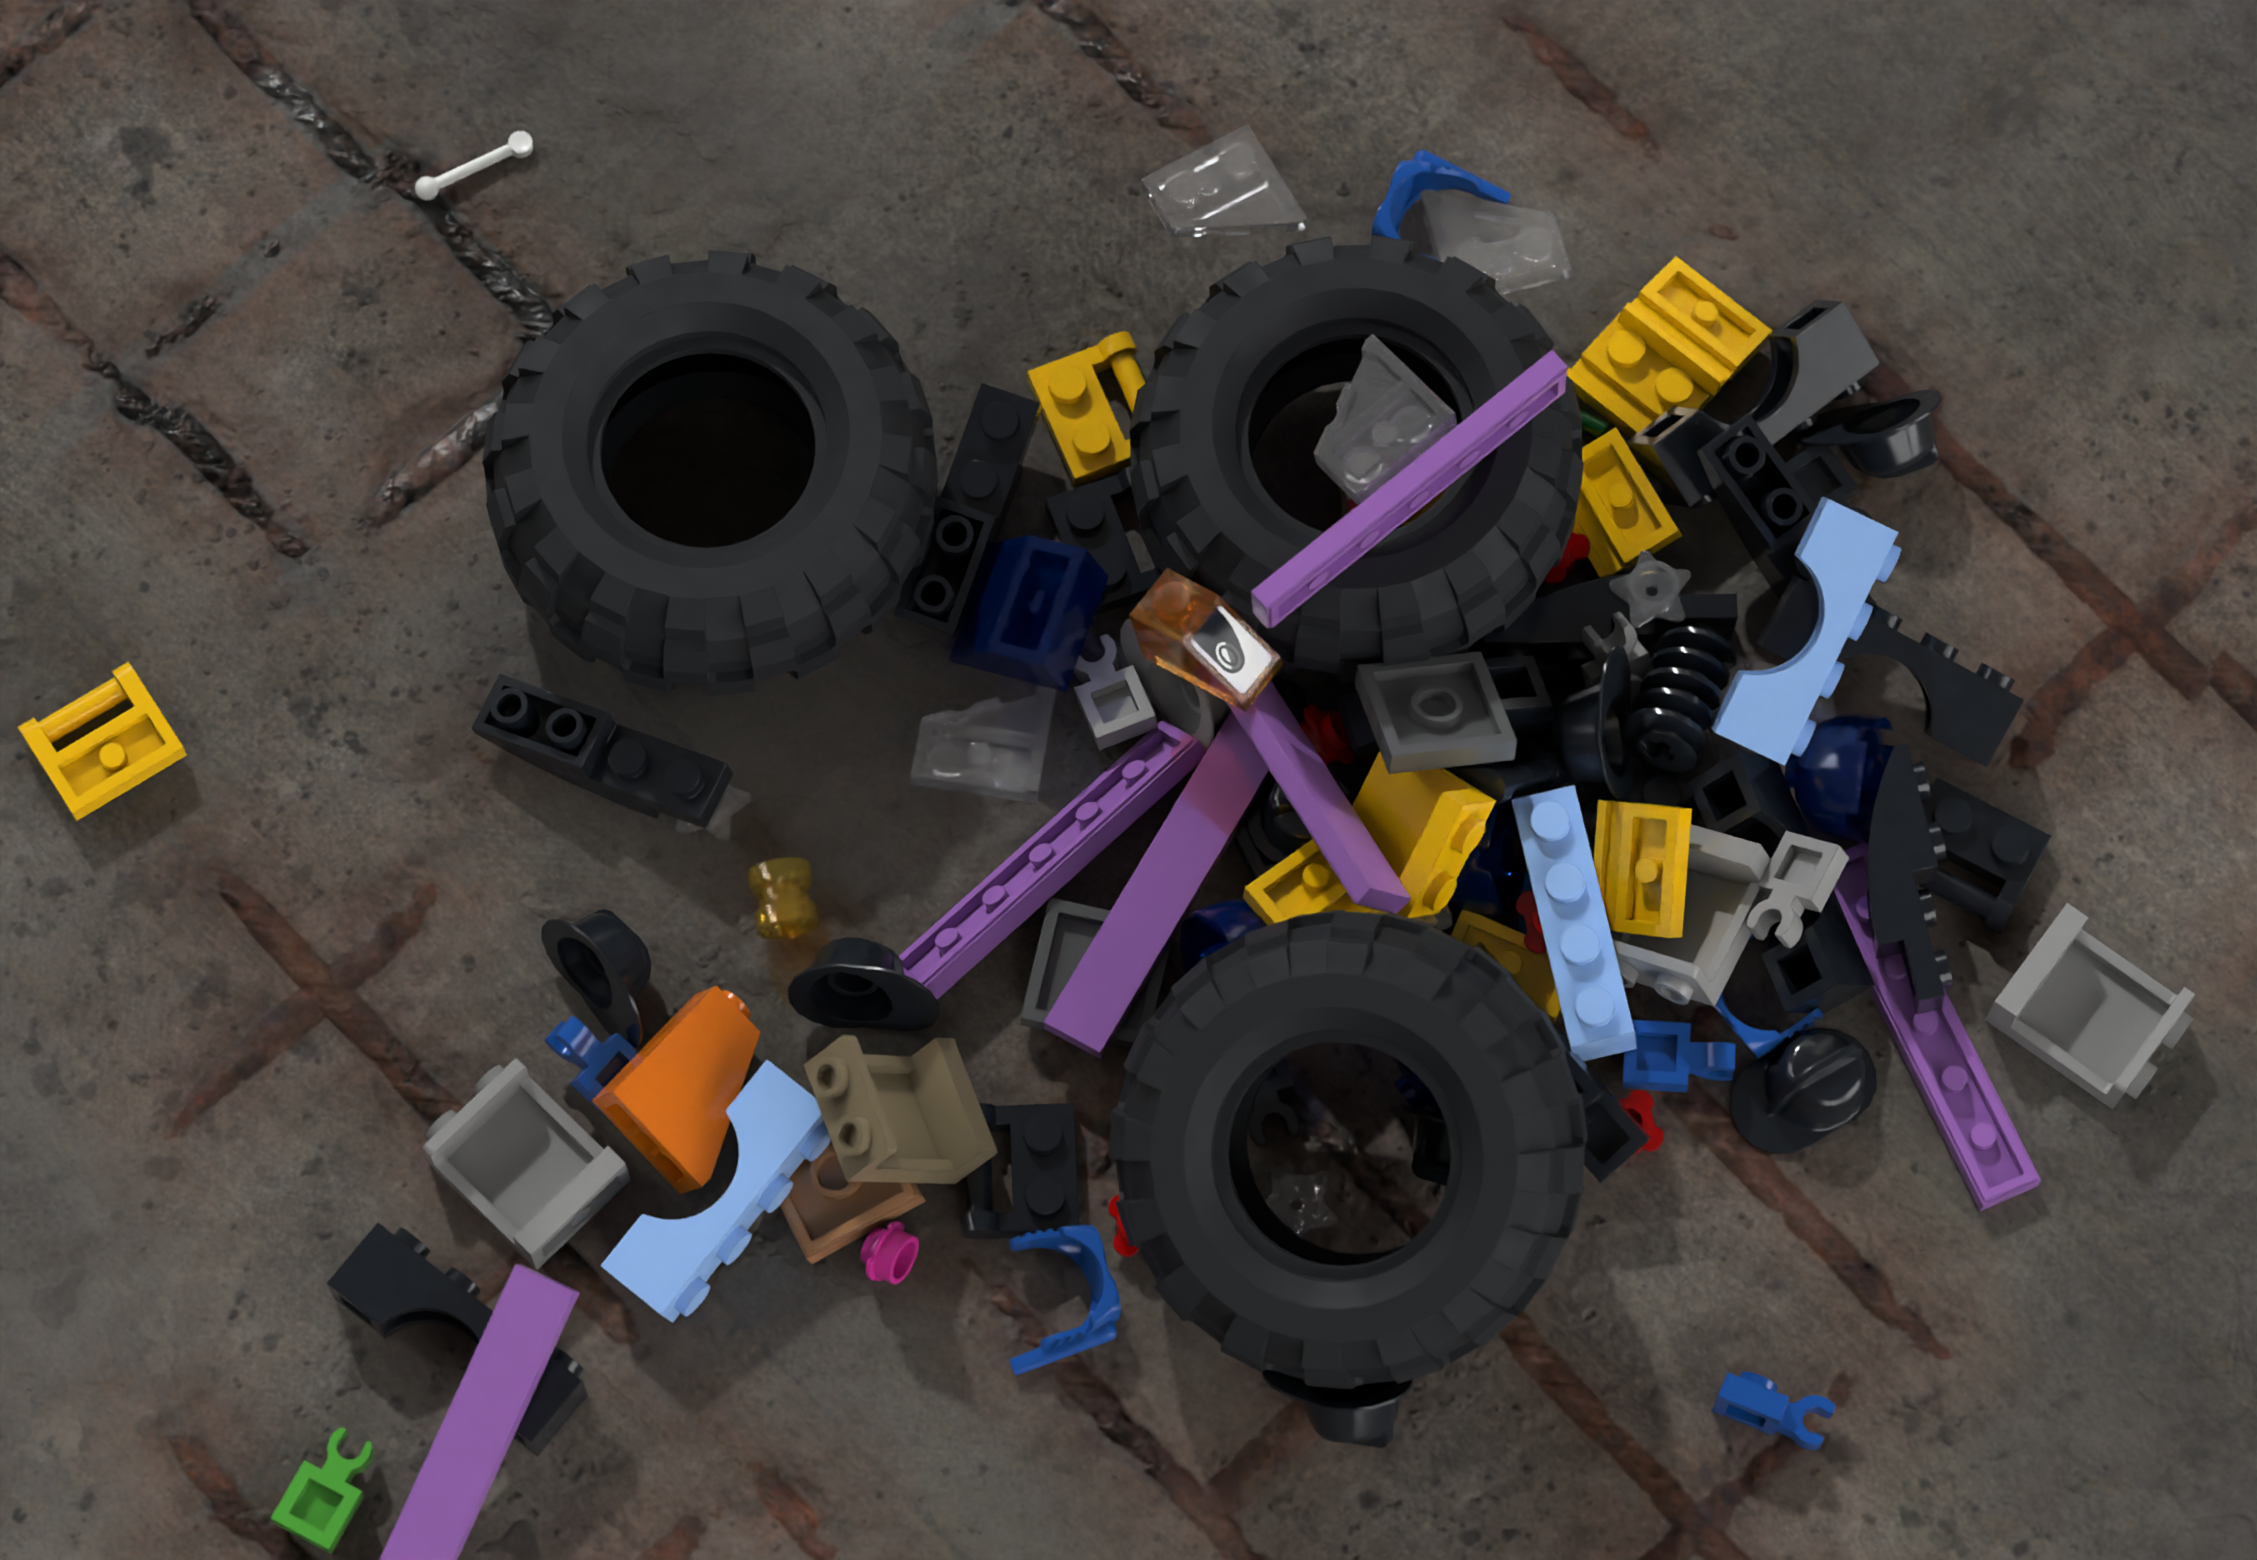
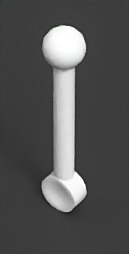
[415,131,533,201]

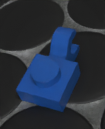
[544,1016,638,1123]
[1622,1020,1736,1092]
[1711,1371,1836,1450]

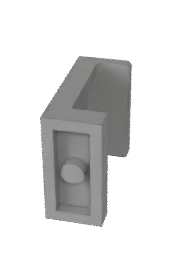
[1611,824,1771,1007]
[1985,903,2195,1110]
[422,1058,630,1271]

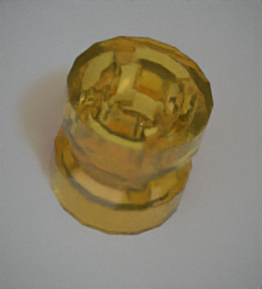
[747,857,820,940]

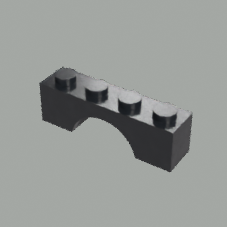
[1626,300,1880,508]
[1757,575,2024,767]
[1687,753,1875,1013]
[327,1223,588,1457]

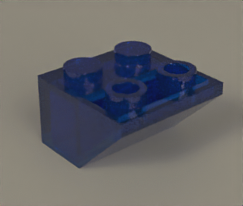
[949,535,1109,692]

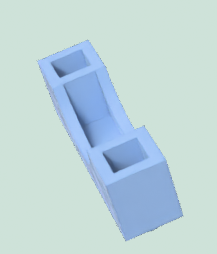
[1710,496,1901,766]
[1511,785,1637,1061]
[600,1060,831,1323]

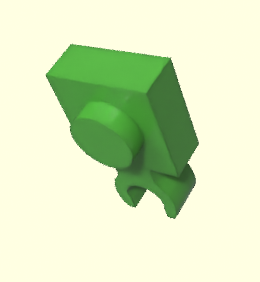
[270,1427,375,1554]

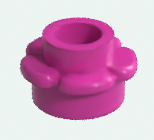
[861,1221,919,1285]

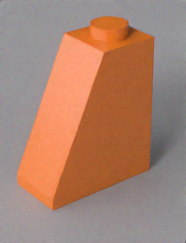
[592,985,761,1194]

